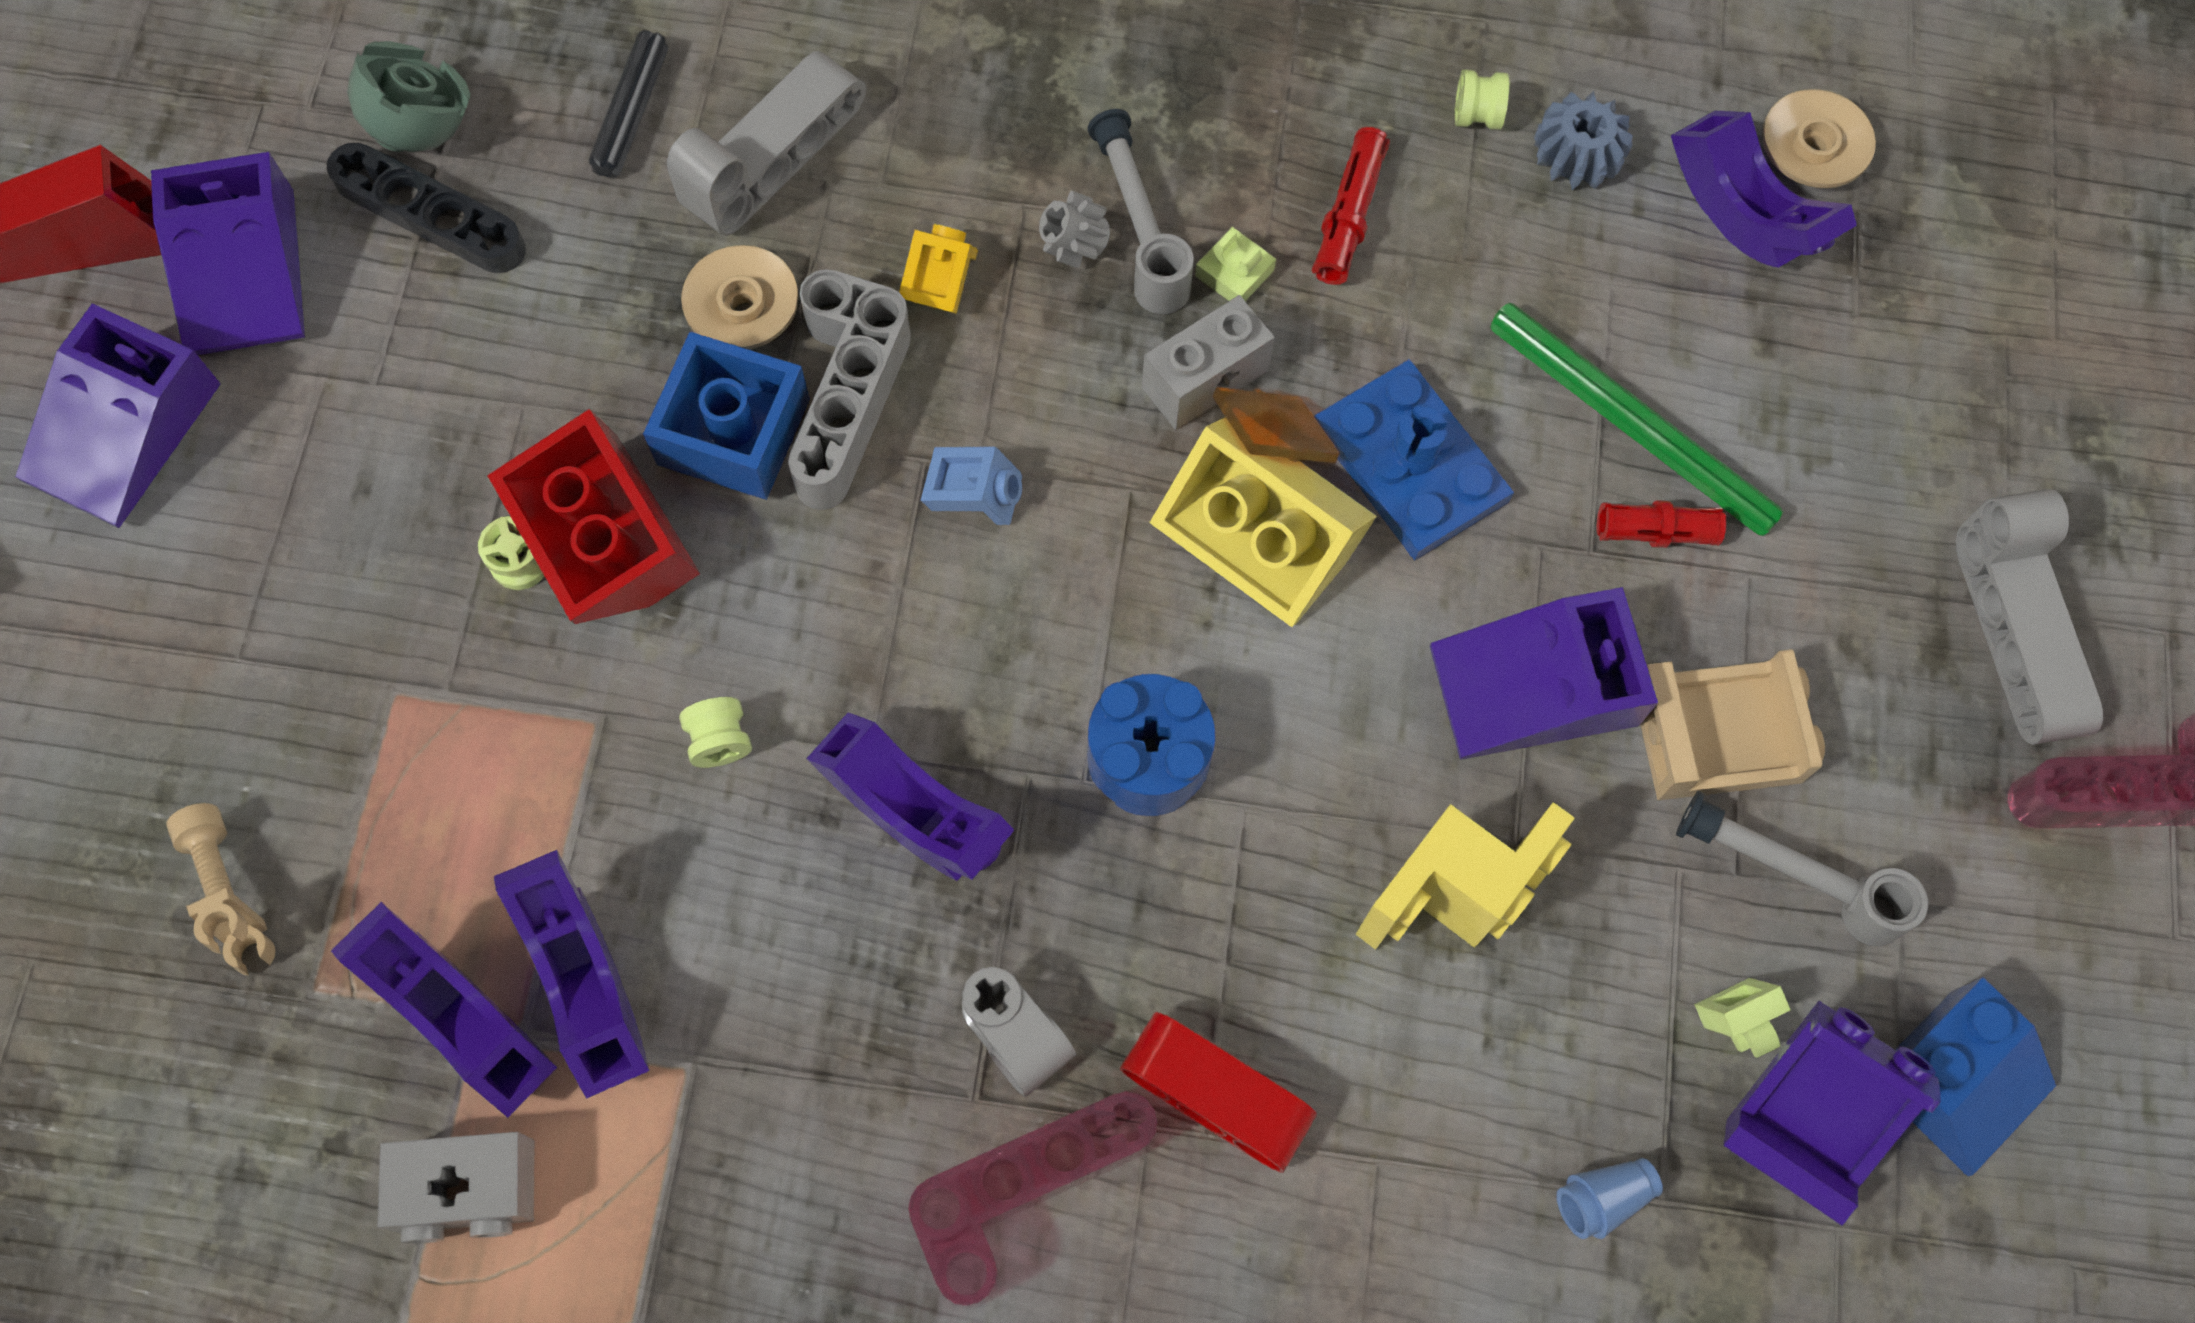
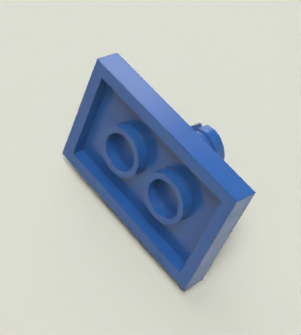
[1312,359,1514,561]

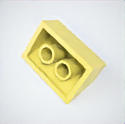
[1149,414,1377,627]

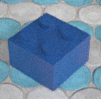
[643,332,810,500]

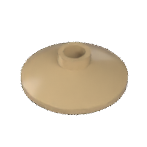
[1762,89,1876,188]
[681,245,798,350]

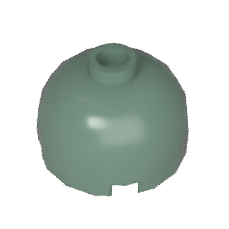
[347,41,471,152]

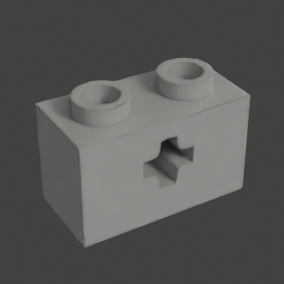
[1142,295,1275,430]
[378,1132,534,1244]

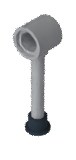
[1087,109,1194,314]
[1676,791,1928,946]

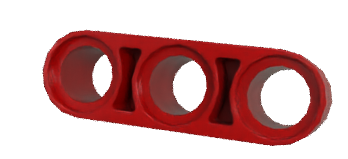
[1120,1012,1317,1173]

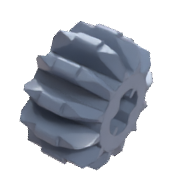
[1534,91,1633,190]

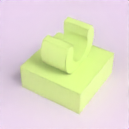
[1195,227,1276,301]
[1694,978,1790,1058]

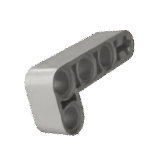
[667,51,866,236]
[788,269,911,510]
[1956,489,2103,745]

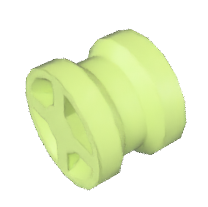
[1455,69,1509,130]
[478,516,545,590]
[679,697,752,768]

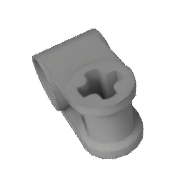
[962,967,1076,1097]

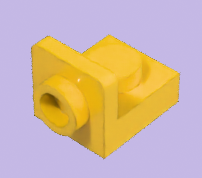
[899,224,978,314]

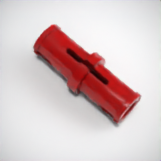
[1596,500,1726,548]

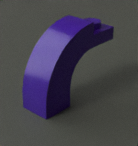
[1671,110,1857,268]
[806,712,1014,881]
[494,850,649,1099]
[331,901,557,1118]

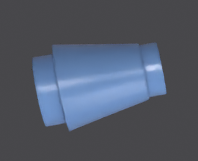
[1557,1158,1663,1239]

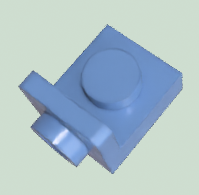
[920,447,1022,525]

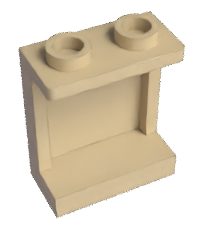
[1640,649,1825,801]

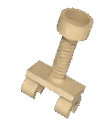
[166,803,275,976]

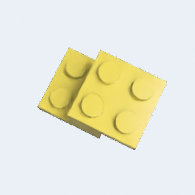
[1355,802,1575,950]

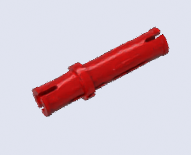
[1312,127,1390,285]

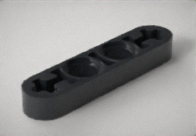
[326,142,526,273]

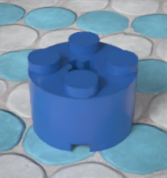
[1087,674,1215,816]

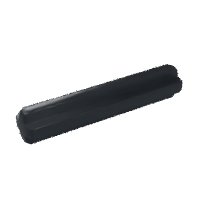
[588,29,668,179]

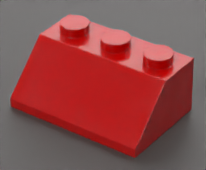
[487,409,700,624]

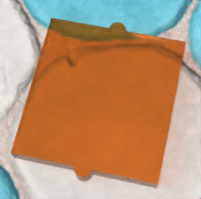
[1212,387,1340,463]

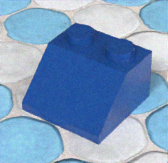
[1895,977,2056,1177]

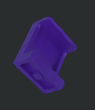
[1723,1000,1941,1226]

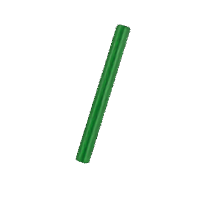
[1490,303,1784,536]

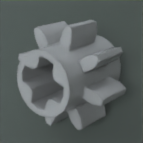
[1039,191,1110,268]

